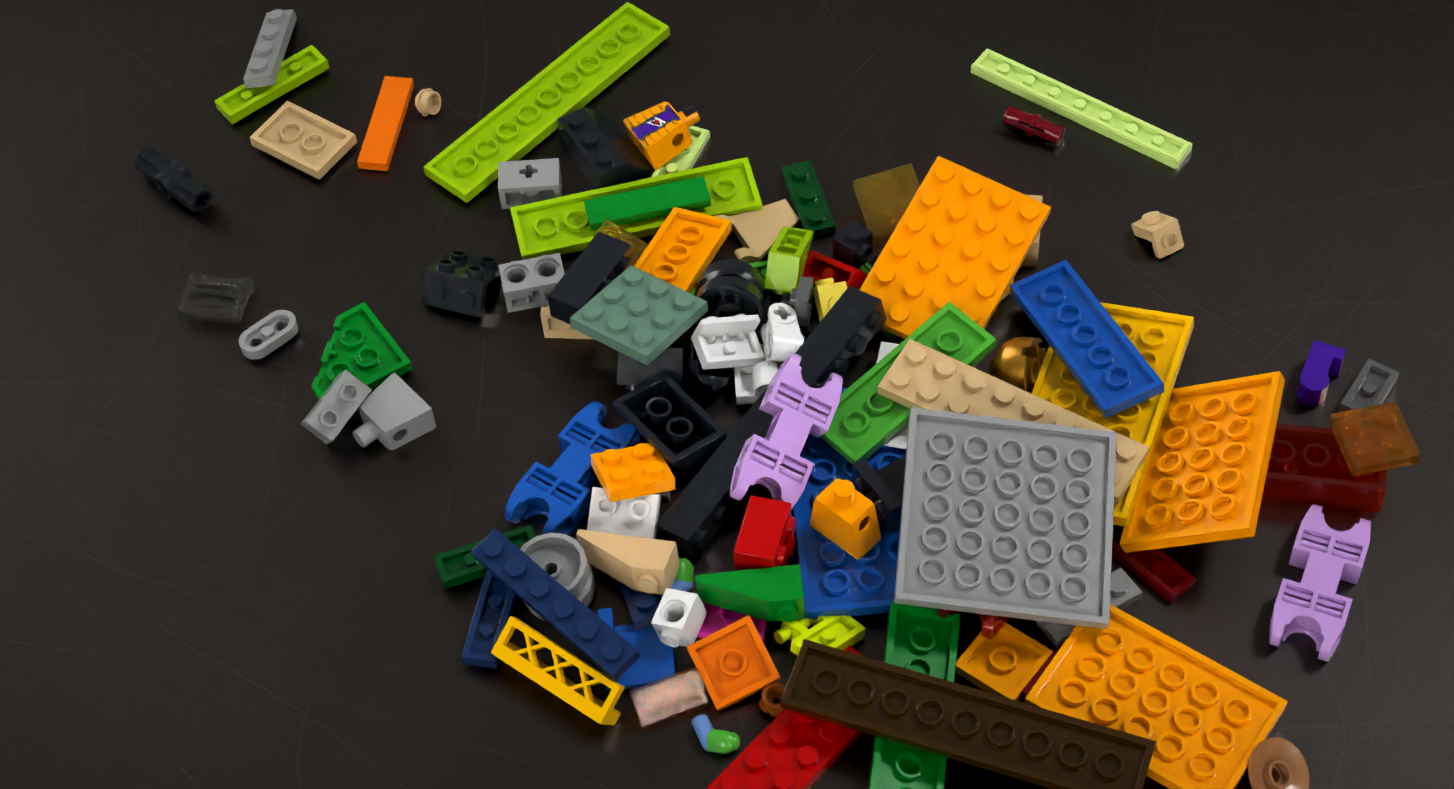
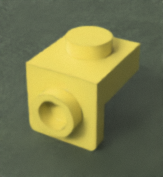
[814,278,847,322]

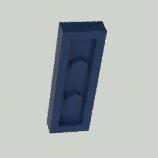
[461,570,517,669]

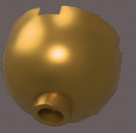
[989,337,1046,393]

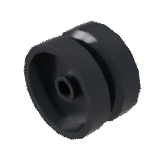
[695,259,765,332]

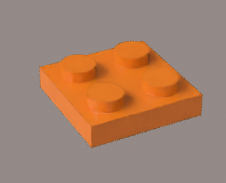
[686,615,782,712]

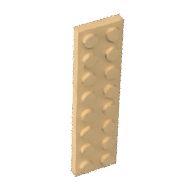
[877,339,1149,505]

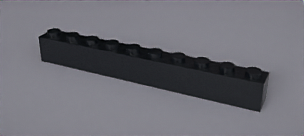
[656,286,887,559]

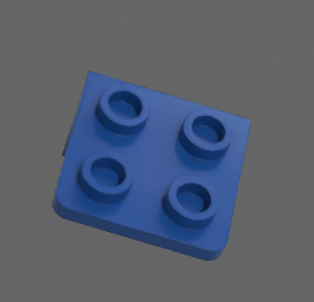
[595,608,676,691]

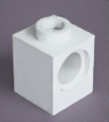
[651,588,707,647]

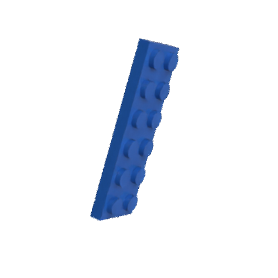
[1010,260,1164,419]

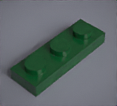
[781,160,836,239]
[433,525,535,589]

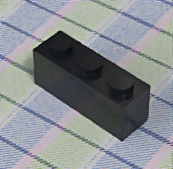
[548,231,635,325]

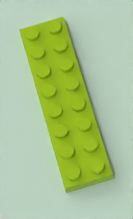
[510,157,763,260]

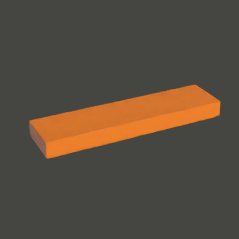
[357,76,414,171]

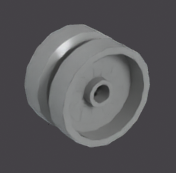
[520,532,596,621]

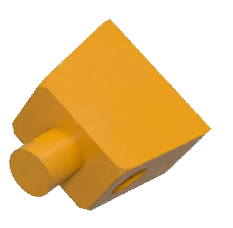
[810,479,881,561]

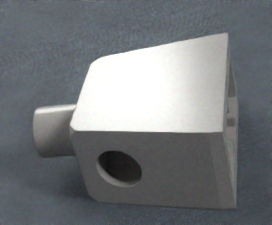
[352,372,436,450]

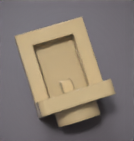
[1131,211,1184,259]

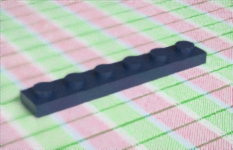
[471,528,641,682]

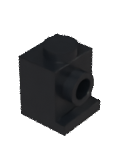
[833,220,877,269]

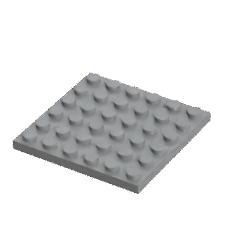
[894,407,1117,629]

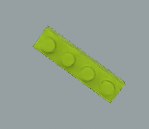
[214,45,329,124]

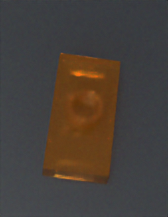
[629,666,708,727]

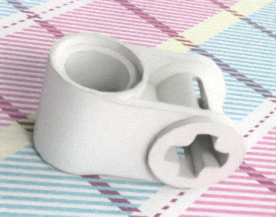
[760,303,804,362]

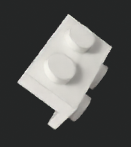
[691,314,765,370]

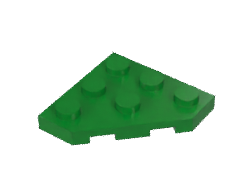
[311,302,413,401]

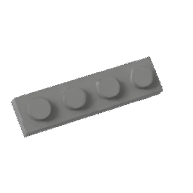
[243,9,297,88]

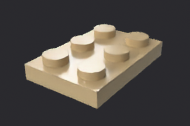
[249,101,357,180]

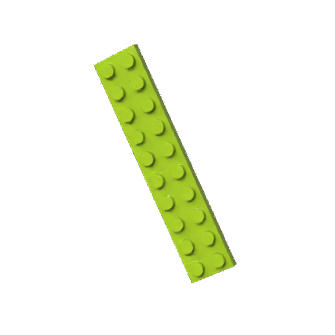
[423,2,670,203]

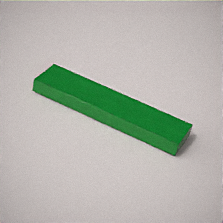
[584,176,711,231]

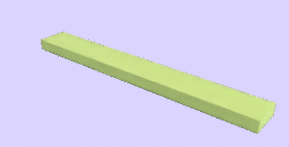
[971,48,1193,169]

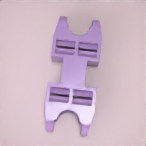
[730,352,843,509]
[1269,504,1371,662]

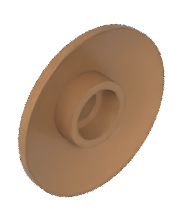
[1248,737,1310,789]

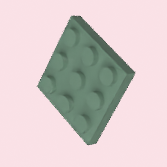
[570,265,708,366]

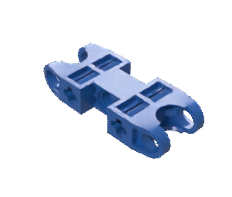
[505,401,643,535]

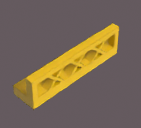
[491,616,625,725]

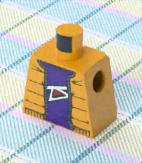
[623,102,700,171]

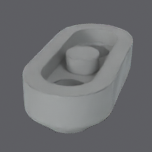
[239,310,298,359]

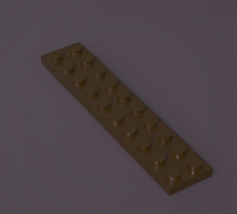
[781,639,1156,789]

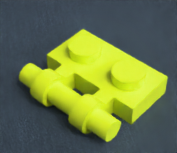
[774,615,866,656]

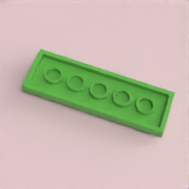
[820,302,997,464]

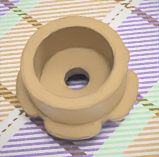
[415,88,441,117]

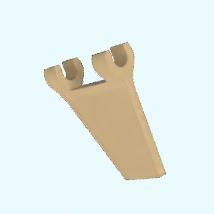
[715,199,799,263]

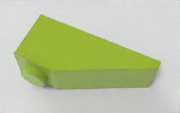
[764,226,814,295]

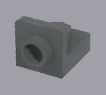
[780,276,814,327]

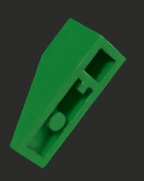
[695,564,806,622]

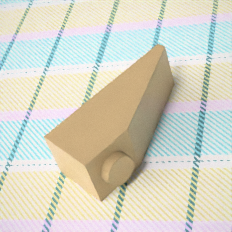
[576,529,680,595]

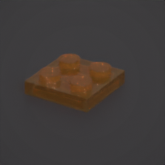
[1329,401,1421,476]

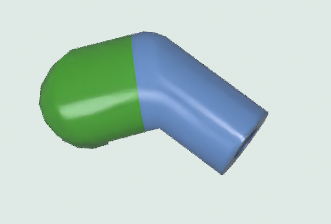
[660,558,694,598]
[691,714,740,754]

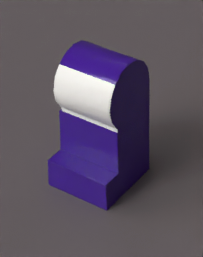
[1297,340,1346,407]

